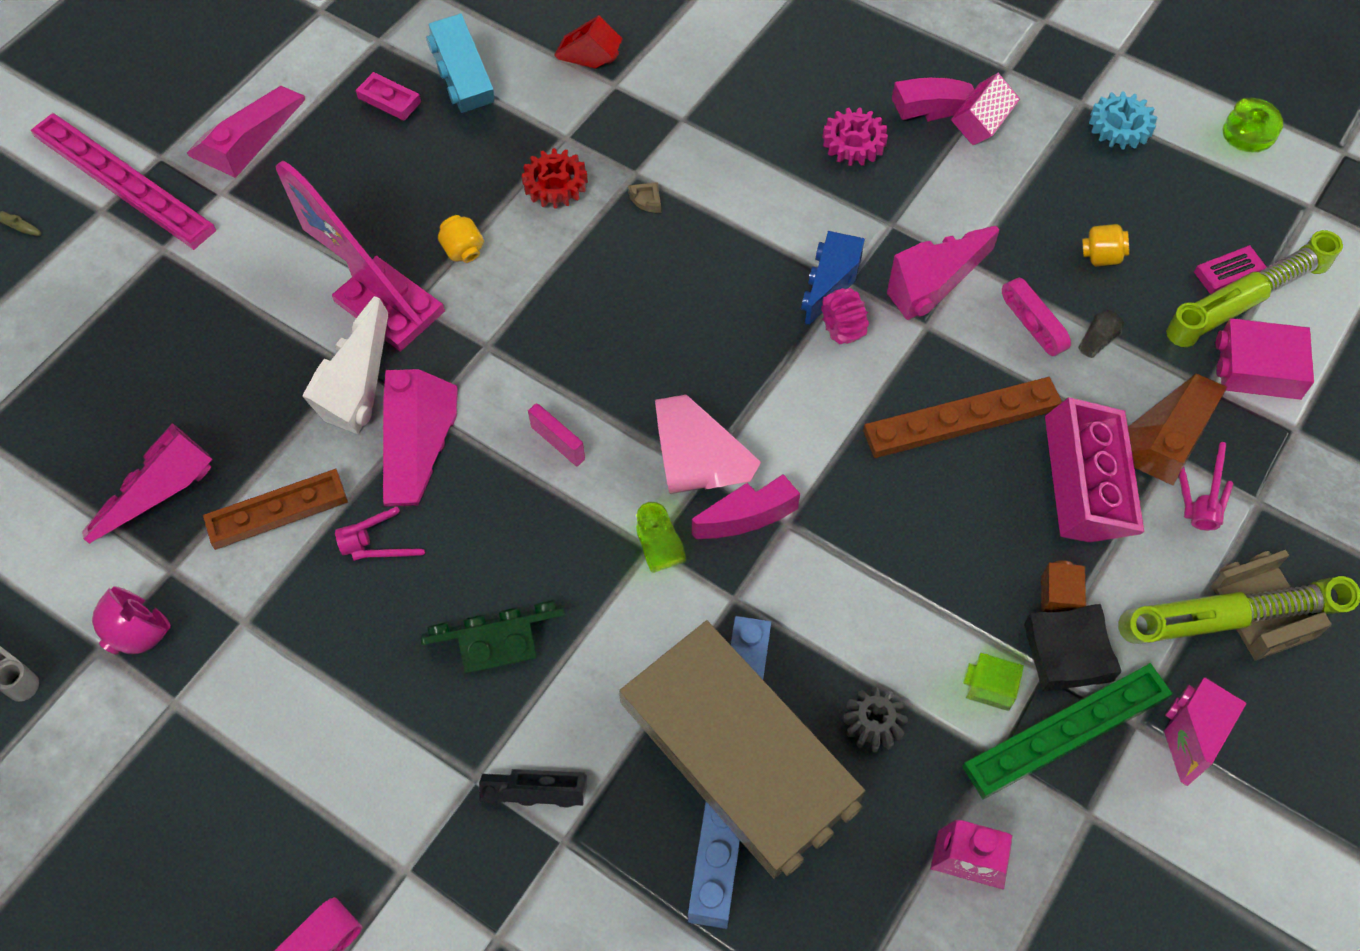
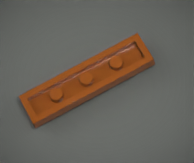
[203,469,348,550]

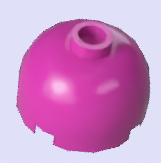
[92,586,171,655]

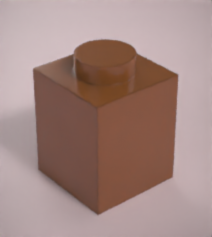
[1041,560,1086,612]

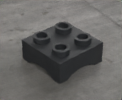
[1024,604,1122,692]

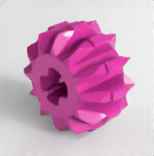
[821,288,869,344]

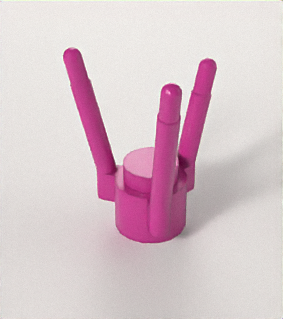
[1179,442,1233,531]
[335,507,425,561]

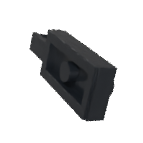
[479,769,587,808]

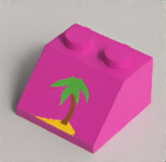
[1164,677,1247,786]

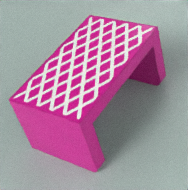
[951,73,1020,145]

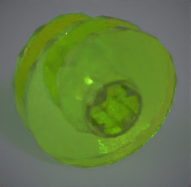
[1222,98,1283,152]

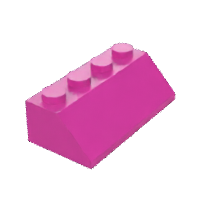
[1045,397,1145,542]

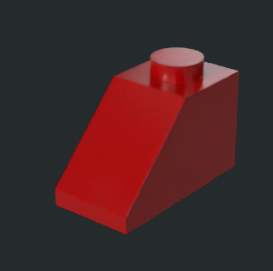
[554,15,623,69]

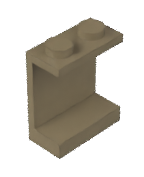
[1211,550,1332,661]

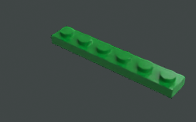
[962,663,1173,800]

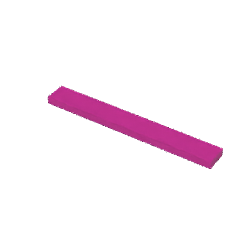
[31,113,216,250]

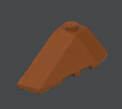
[1128,374,1227,486]

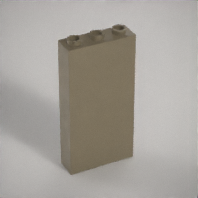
[619,620,866,879]

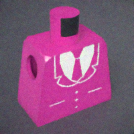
[930,820,1012,889]

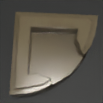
[628,182,661,213]

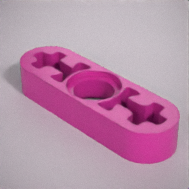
[1002,277,1071,356]

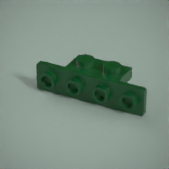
[420,600,565,673]

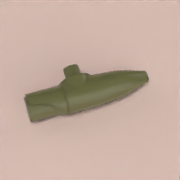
[0,211,41,236]

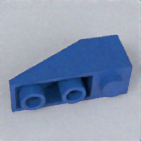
[801,231,865,324]

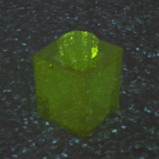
[963,652,1024,711]

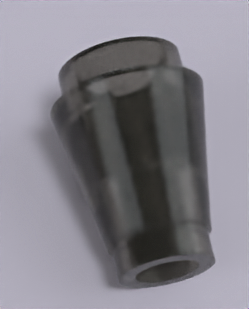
[1078,310,1124,358]

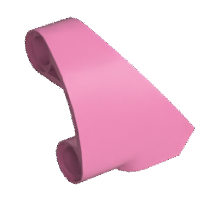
[655,394,761,494]

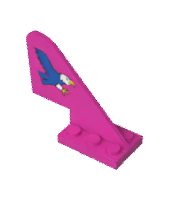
[276,161,445,352]

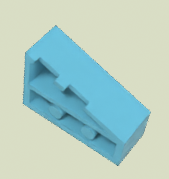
[426,13,494,113]

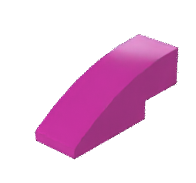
[892,78,974,122]
[692,474,800,539]

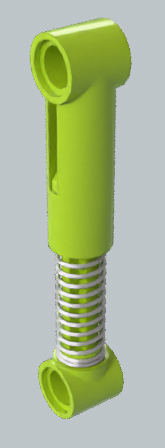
[1166,230,1343,347]
[1118,576,1360,644]

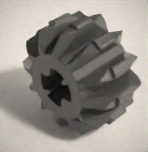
[843,686,908,753]

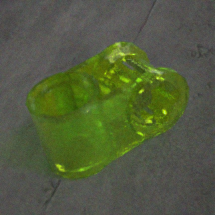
[636,502,686,573]

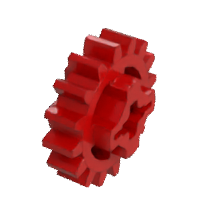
[522,148,588,208]

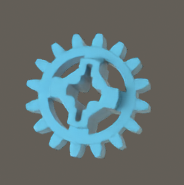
[1089,91,1157,150]

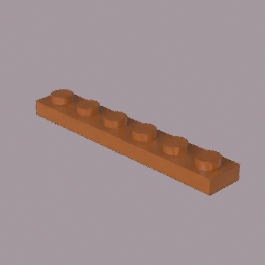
[863,376,1062,458]

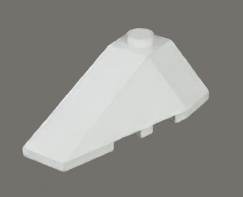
[303,296,389,434]

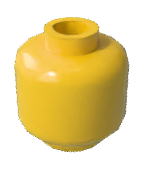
[437,215,484,263]
[1082,224,1129,267]

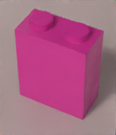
[1215,318,1314,400]

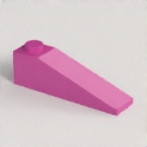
[187,86,305,178]
[887,226,1000,320]
[383,369,458,507]
[82,423,212,544]

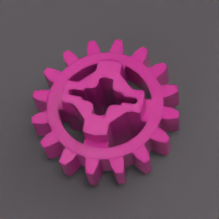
[823,108,888,166]

